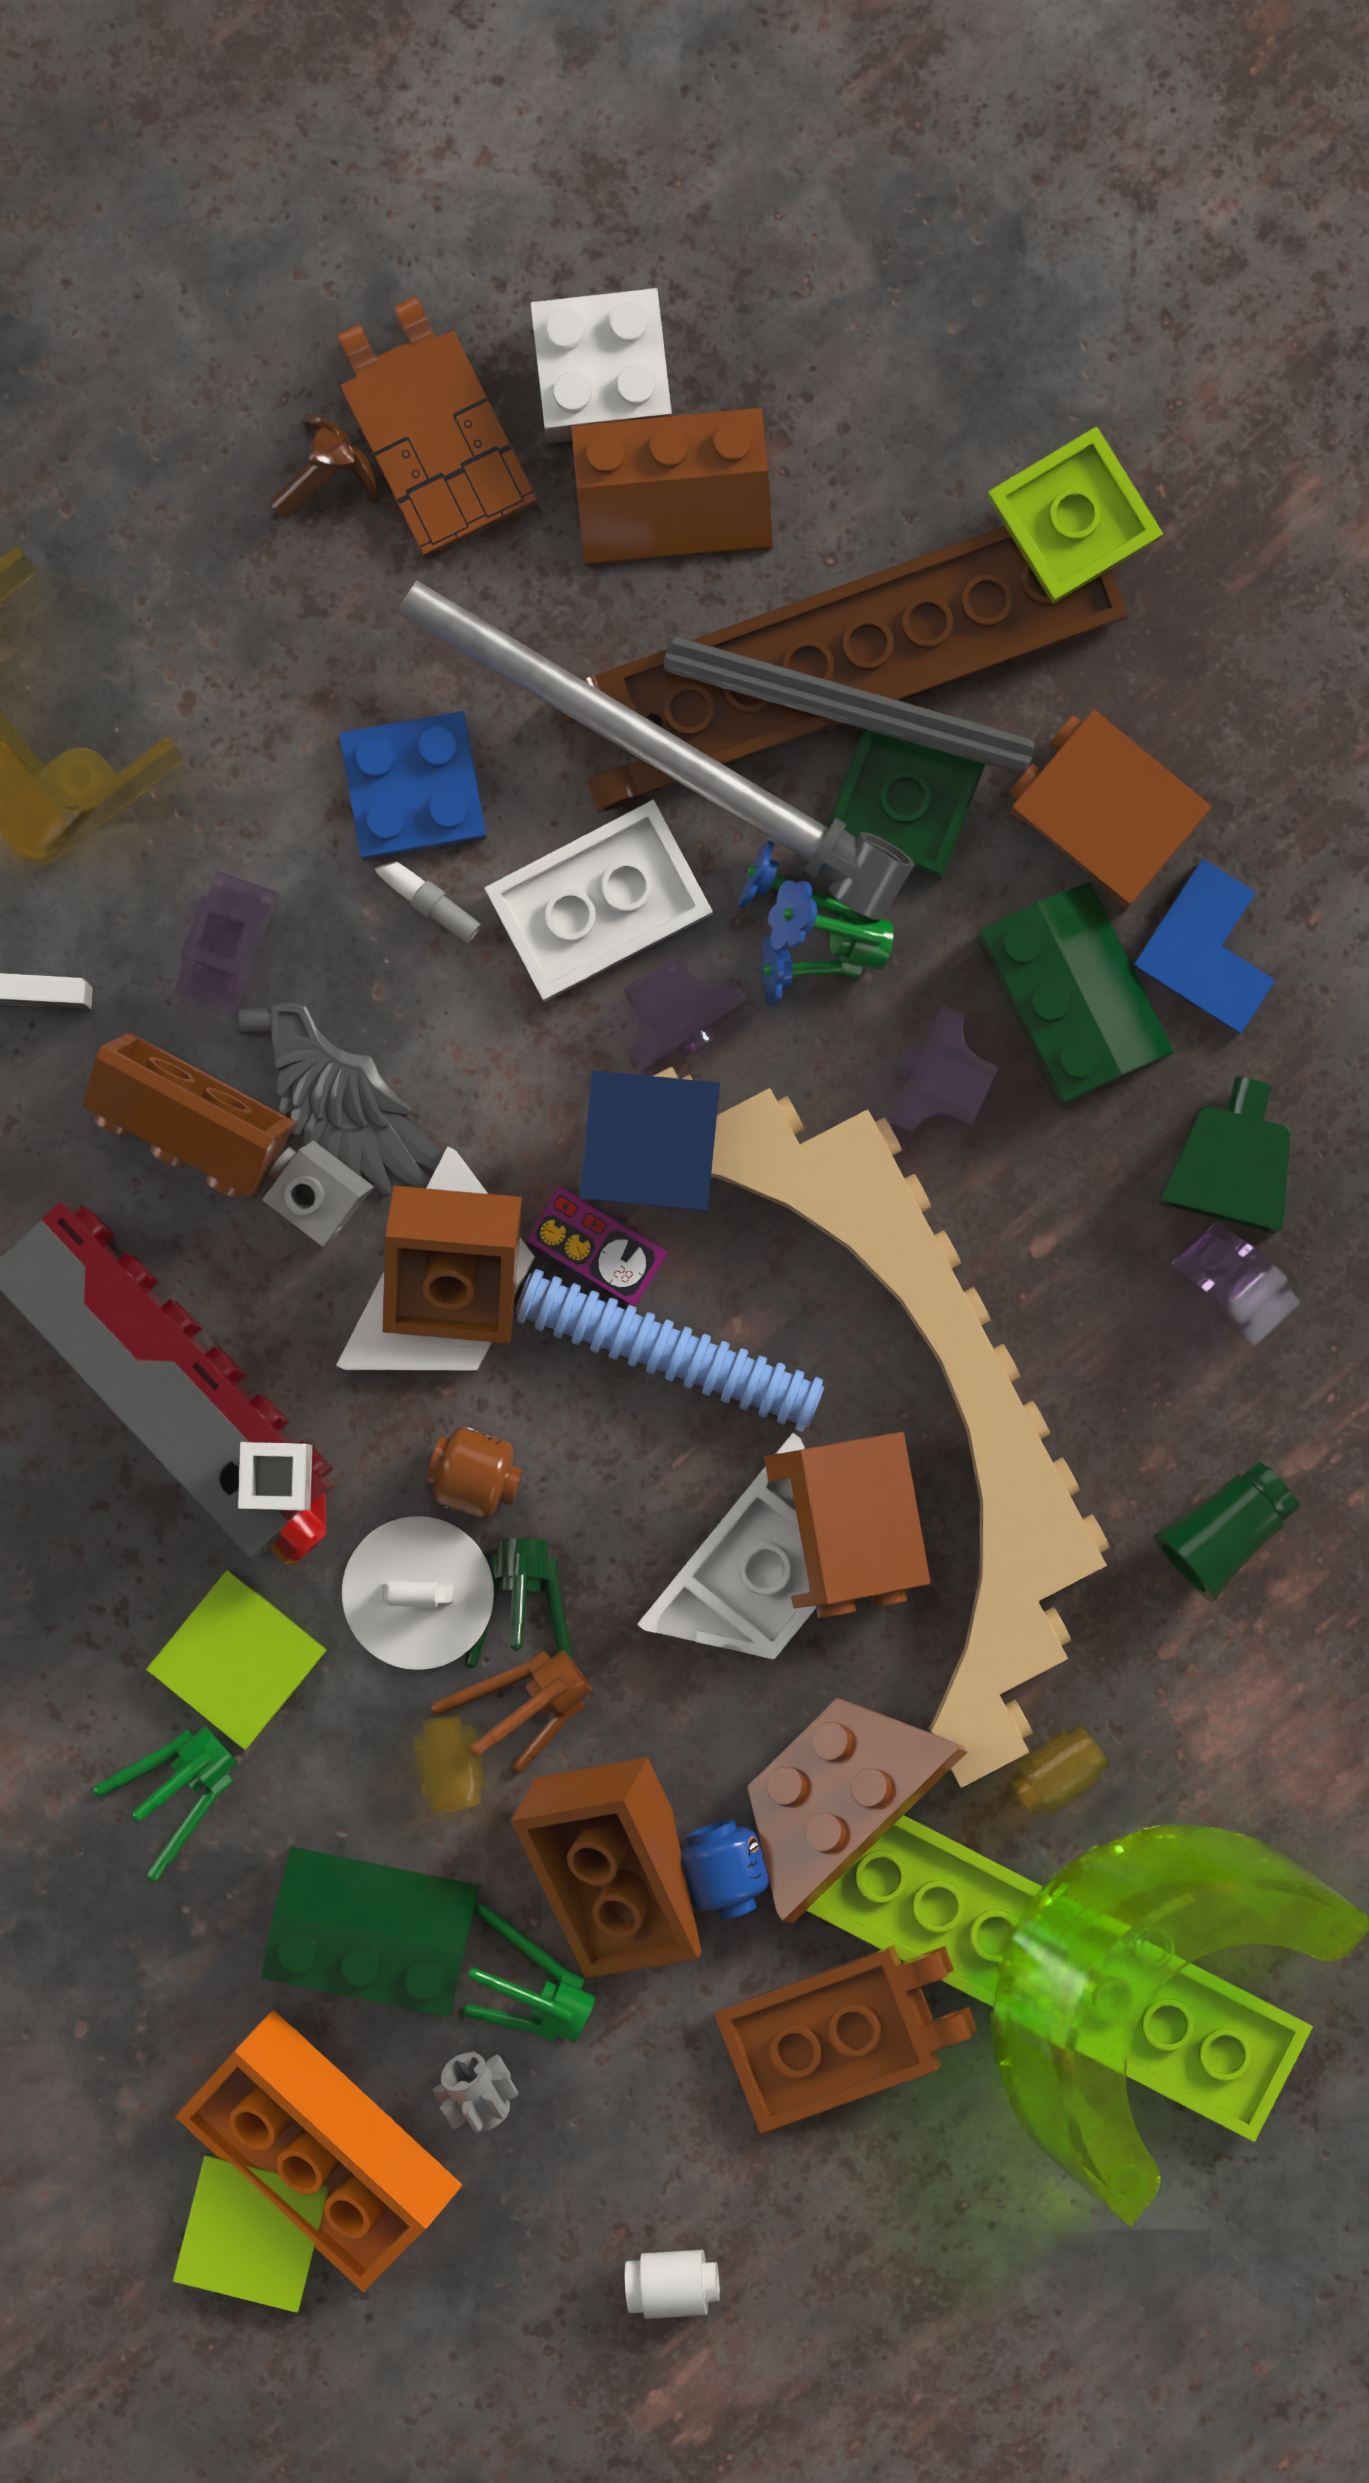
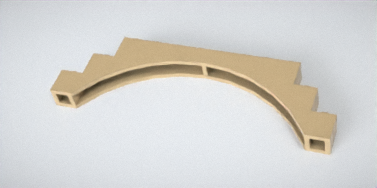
[654,1067,1110,1788]

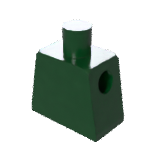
[1158,1076,1291,1234]

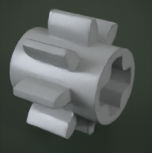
[433,2051,518,2133]

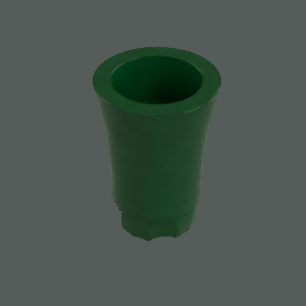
[1153,1461,1300,1602]

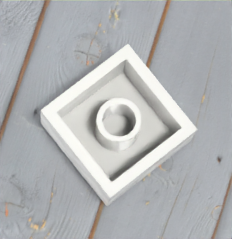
[531,288,672,443]

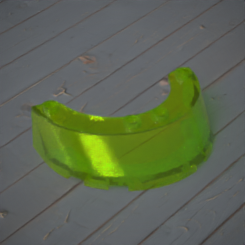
[990,1823,1369,2227]

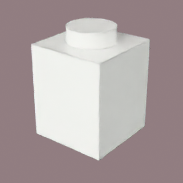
[238,1442,312,1511]

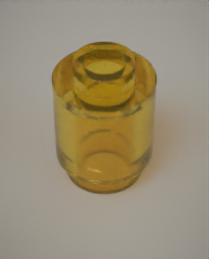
[412,1715,486,1813]
[1011,1725,1110,1817]

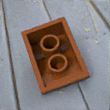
[511,1757,701,1978]

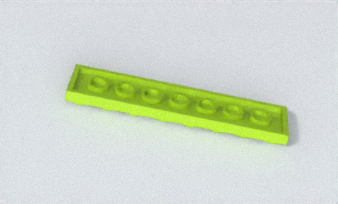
[806,1815,1313,2142]

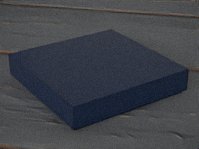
[579,1070,720,1212]

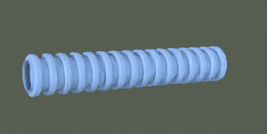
[514,1269,824,1432]

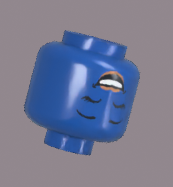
[681,1819,770,1920]

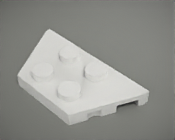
[336,1146,535,1371]
[637,1433,816,1659]

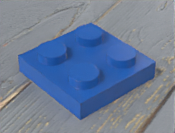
[339,711,487,860]

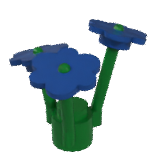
[738,840,893,1006]

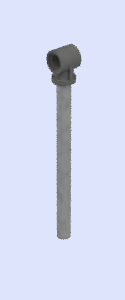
[398,581,915,920]

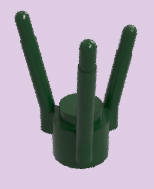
[465,1538,573,1668]

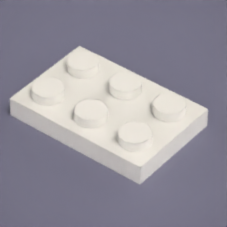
[484,799,713,1002]

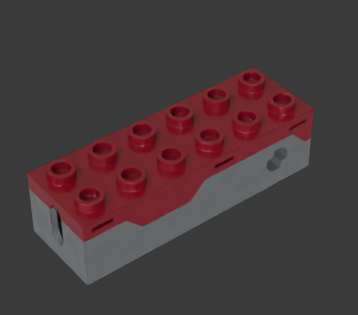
[0,1202,335,1565]

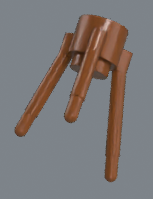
[431,1650,593,1773]

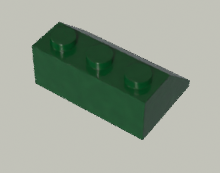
[976,882,1174,1108]
[259,1846,480,2018]

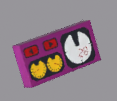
[526,1186,668,1307]

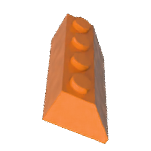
[175,2009,462,2293]

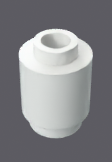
[625,2250,720,2319]

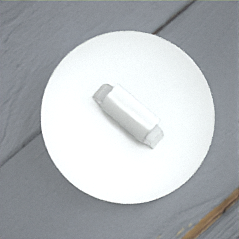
[342,1516,494,1670]

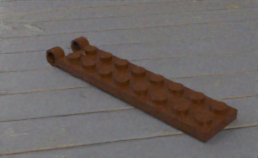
[561,526,1129,813]

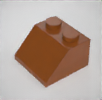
[382,1186,522,1344]

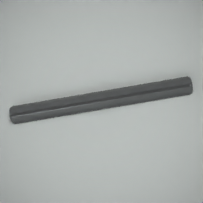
[664,637,1035,774]

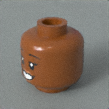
[424,1427,524,1519]

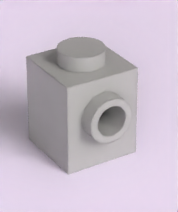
[262,1141,374,1247]

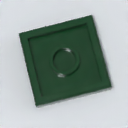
[826,729,986,881]

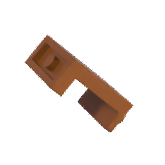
[1009,709,1212,912]
[764,1432,931,1618]

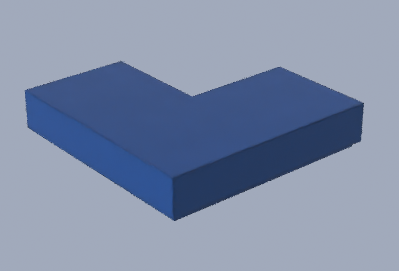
[1133,858,1275,1035]

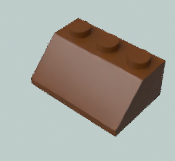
[571,408,773,566]
[82,1032,297,1198]

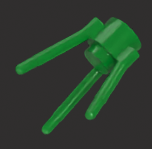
[93,1725,239,1882]
[462,1904,596,2043]

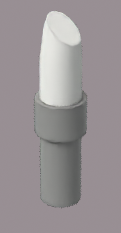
[374,861,482,944]

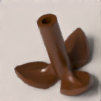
[269,414,377,519]

